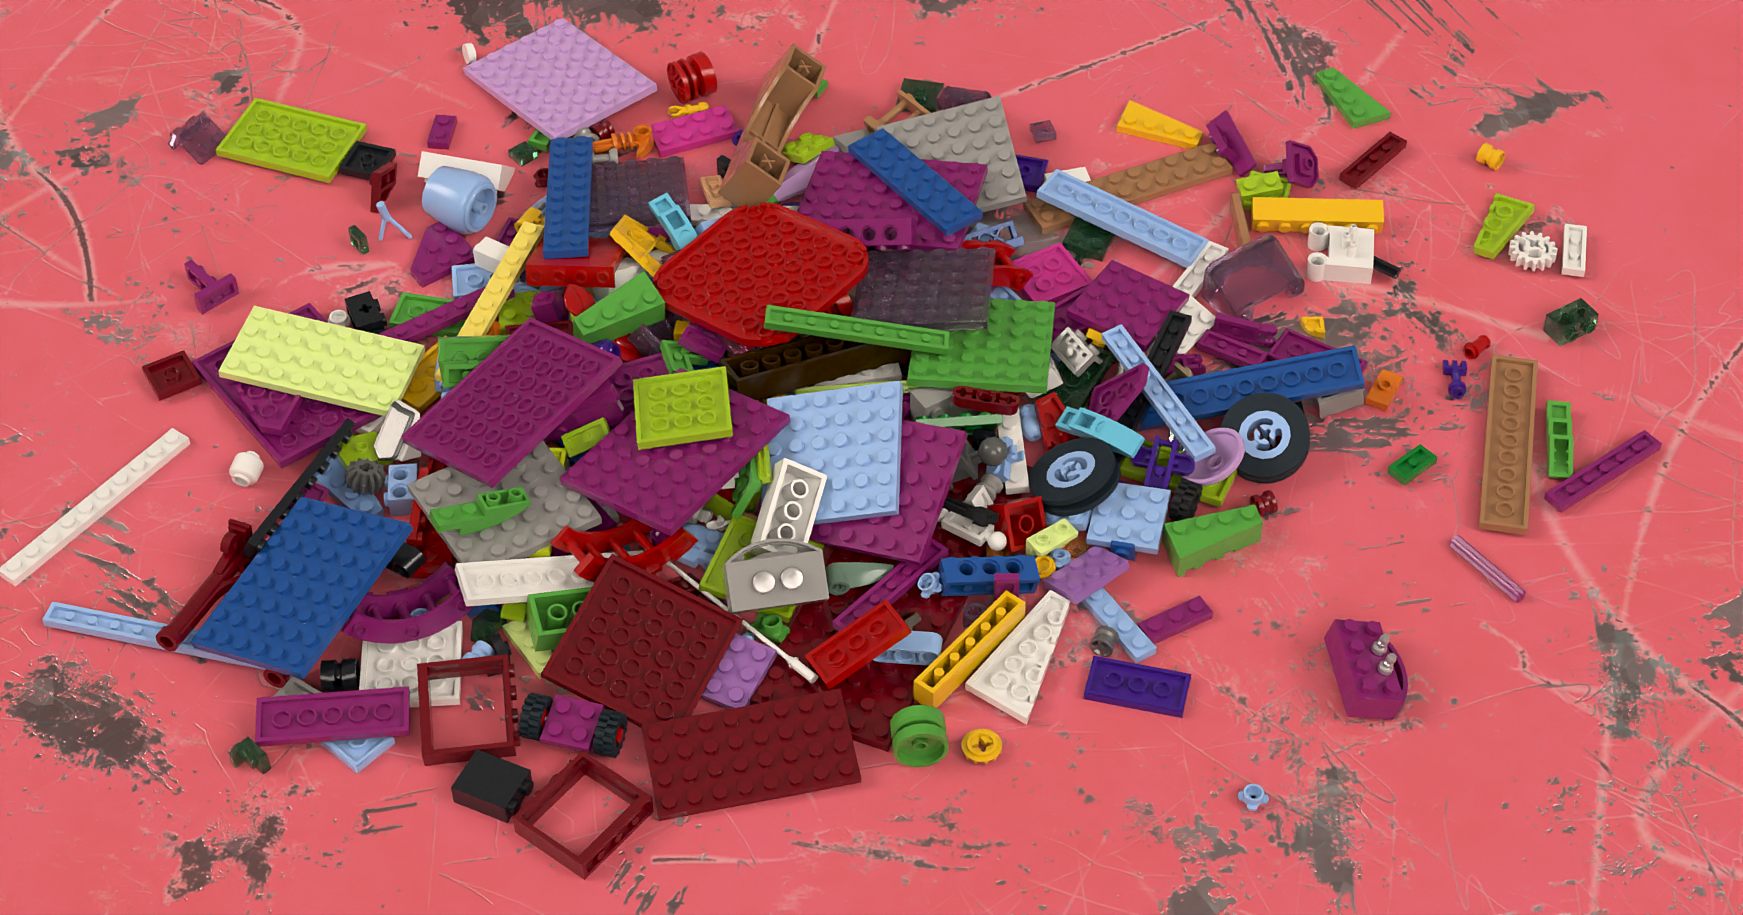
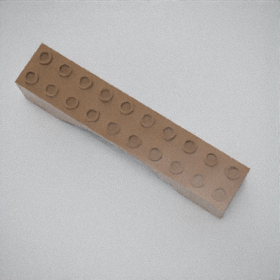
[718,43,826,208]

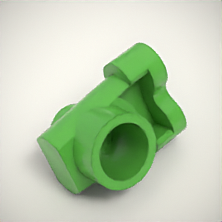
[747,612,790,644]

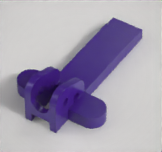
[1130,435,1195,490]

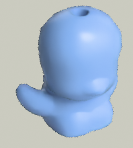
[1019,404,1042,442]

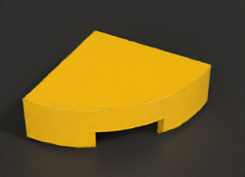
[1300,317,1326,338]

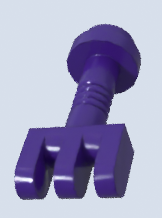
[1442,360,1467,399]

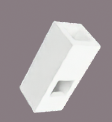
[473,237,526,284]

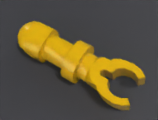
[668,102,709,119]

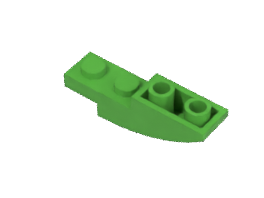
[429,486,531,536]

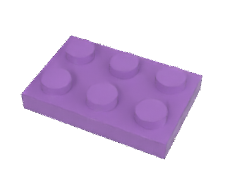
[1043,545,1130,604]
[701,634,778,709]

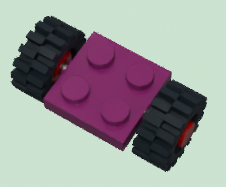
[518,692,627,758]

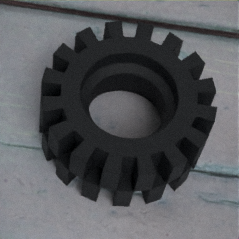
[1169,478,1203,521]

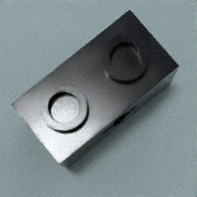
[344,291,387,332]

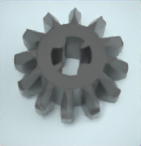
[345,458,386,495]

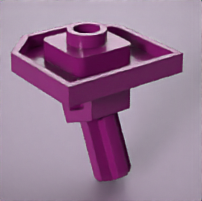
[1263,140,1319,188]

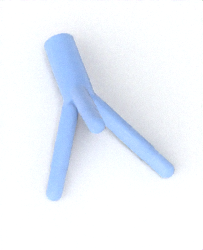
[376,201,412,241]

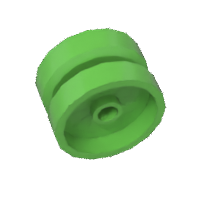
[890,705,949,767]

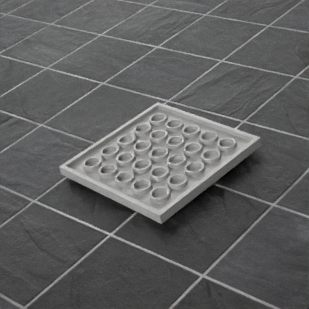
[877,96,1027,212]
[407,440,602,563]

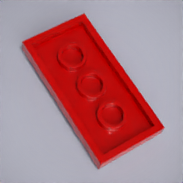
[804,599,912,690]

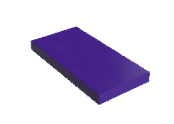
[1084,656,1192,718]

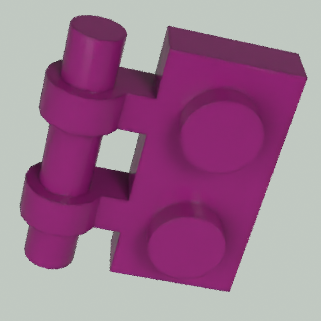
[678,321,732,364]

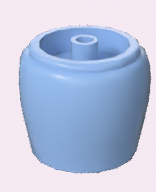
[422,166,497,235]

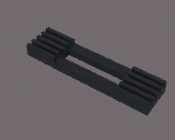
[942,496,1000,527]

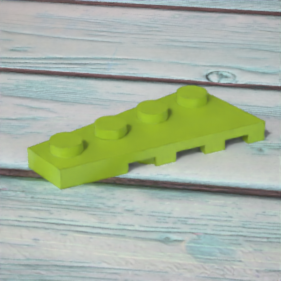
[1474,193,1535,259]

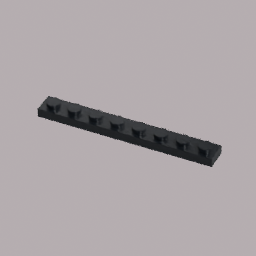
[242,418,355,559]

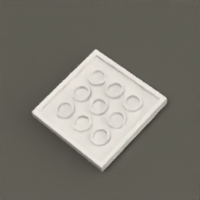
[359,621,463,708]

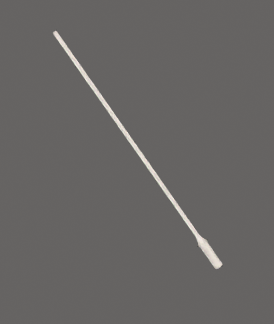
[618,523,818,683]

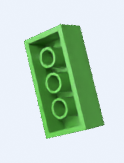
[525,587,592,652]

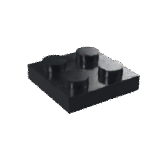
[339,141,396,180]

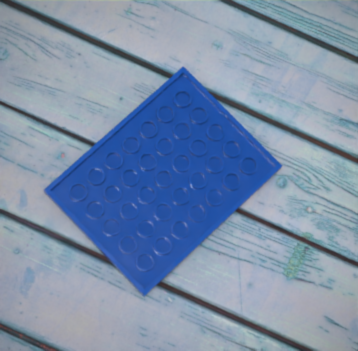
[190,497,413,680]

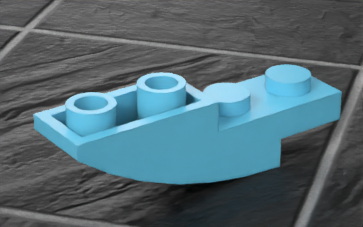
[648,193,698,252]
[1055,406,1145,458]

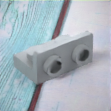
[1051,327,1103,377]

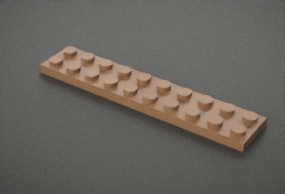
[1023,142,1233,235]
[1478,355,1538,535]

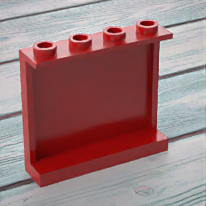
[525,236,630,288]

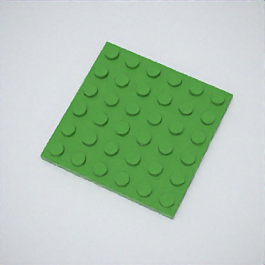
[907,295,1055,394]

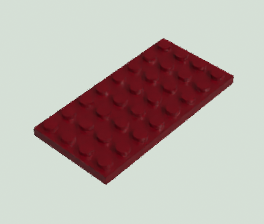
[641,688,862,821]

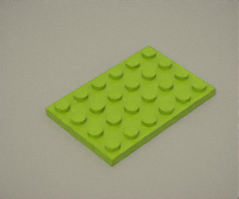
[215,98,367,183]

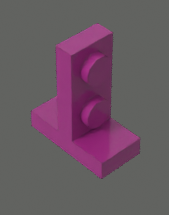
[184,259,239,315]

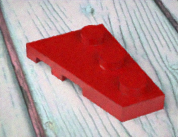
[1034,392,1081,452]

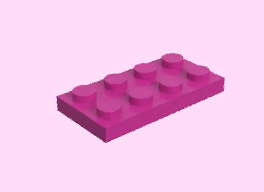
[650,105,739,158]

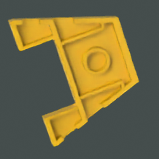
[609,215,678,278]

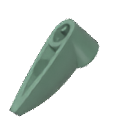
[825,562,894,595]

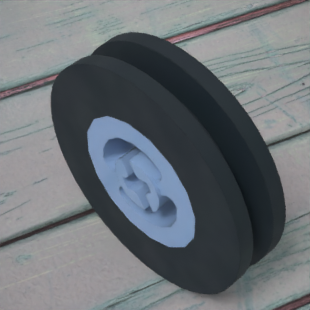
[1221,393,1310,484]
[1029,438,1121,517]

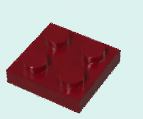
[142,350,202,401]

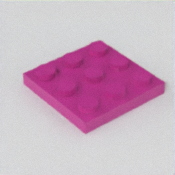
[1012,242,1092,303]

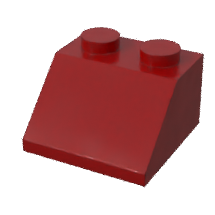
[987,496,1047,552]

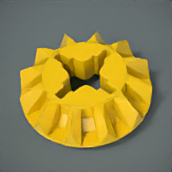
[962,729,1002,765]

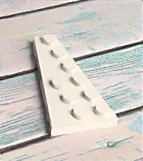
[965,590,1070,725]

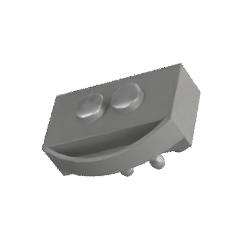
[722,538,829,614]

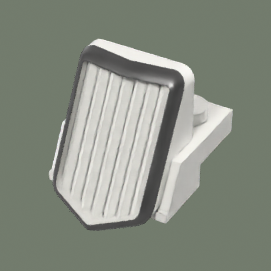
[374,400,421,461]

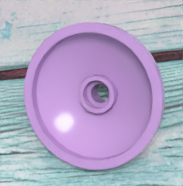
[1181,428,1245,486]

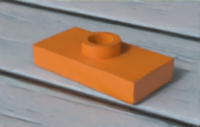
[1365,369,1404,411]

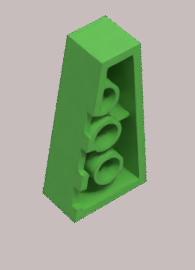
[573,271,665,344]
[1162,505,1263,577]

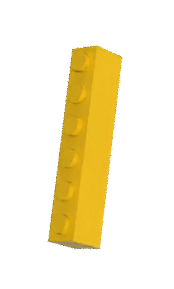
[1251,197,1384,234]
[913,590,1026,708]

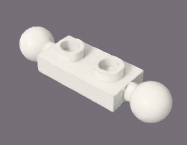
[938,508,1007,551]

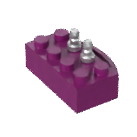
[1324,619,1408,720]

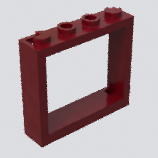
[417,654,520,766]
[513,751,654,880]

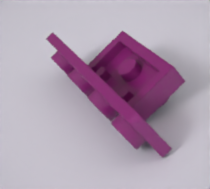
[1206,110,1257,177]

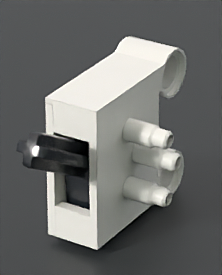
[1306,222,1401,284]

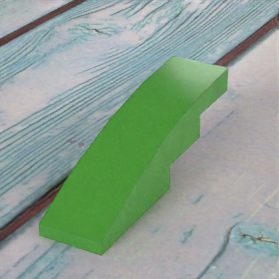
[1546,400,1574,480]

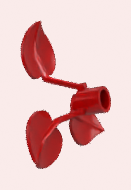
[564,284,644,362]

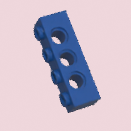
[937,555,1040,596]

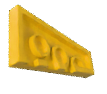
[1117,100,1203,149]

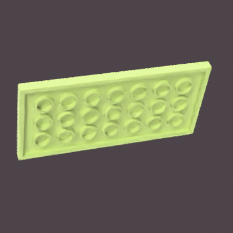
[218,306,425,416]

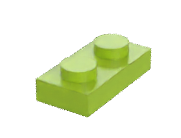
[1235,171,1283,201]
[561,417,610,458]

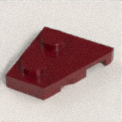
[369,162,397,213]

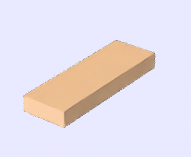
[700,175,732,209]

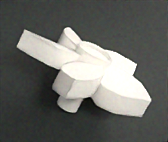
[706,515,731,532]

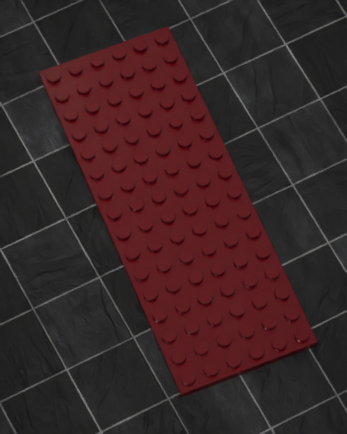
[750,462,1033,752]

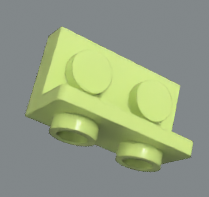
[1025,518,1078,559]

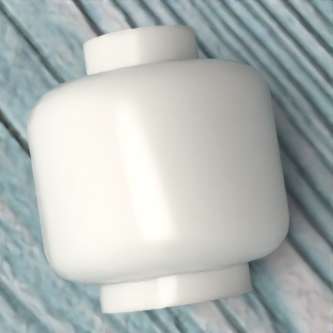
[229,451,264,487]

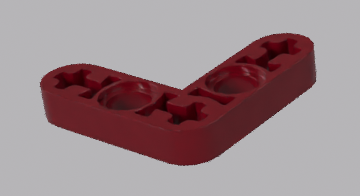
[951,386,1021,416]

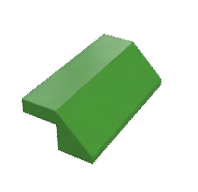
[438,335,510,388]

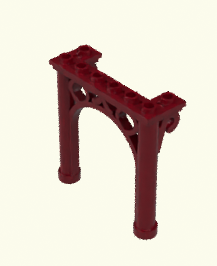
[156,518,290,688]

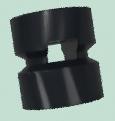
[320,658,360,693]

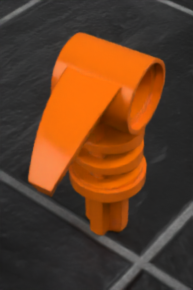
[593,124,655,159]

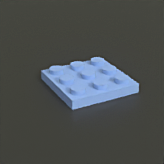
[1086,483,1171,555]

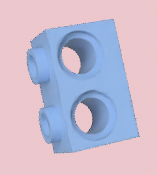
[384,463,419,516]

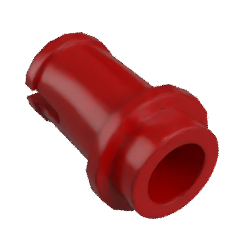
[1463,335,1491,359]

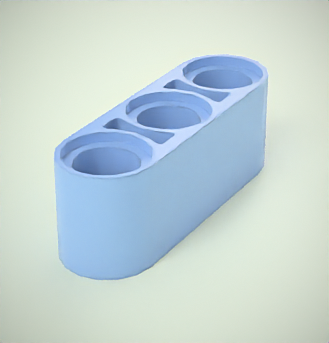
[873,631,943,666]

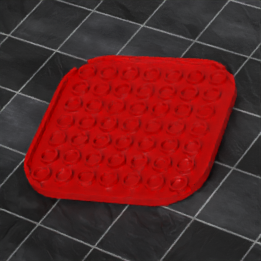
[653,203,869,348]

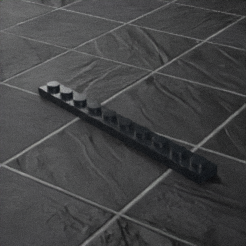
[1112,310,1192,468]

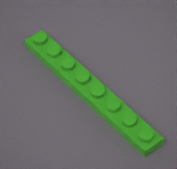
[764,305,949,355]

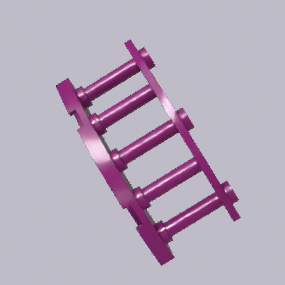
[341,561,474,644]

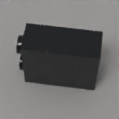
[451,749,534,823]

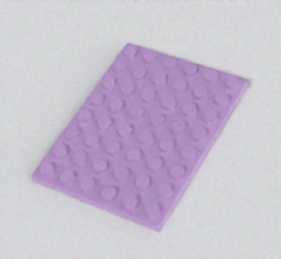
[463,18,658,139]

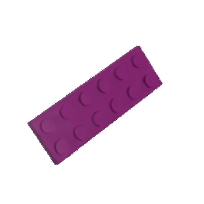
[255,686,410,747]

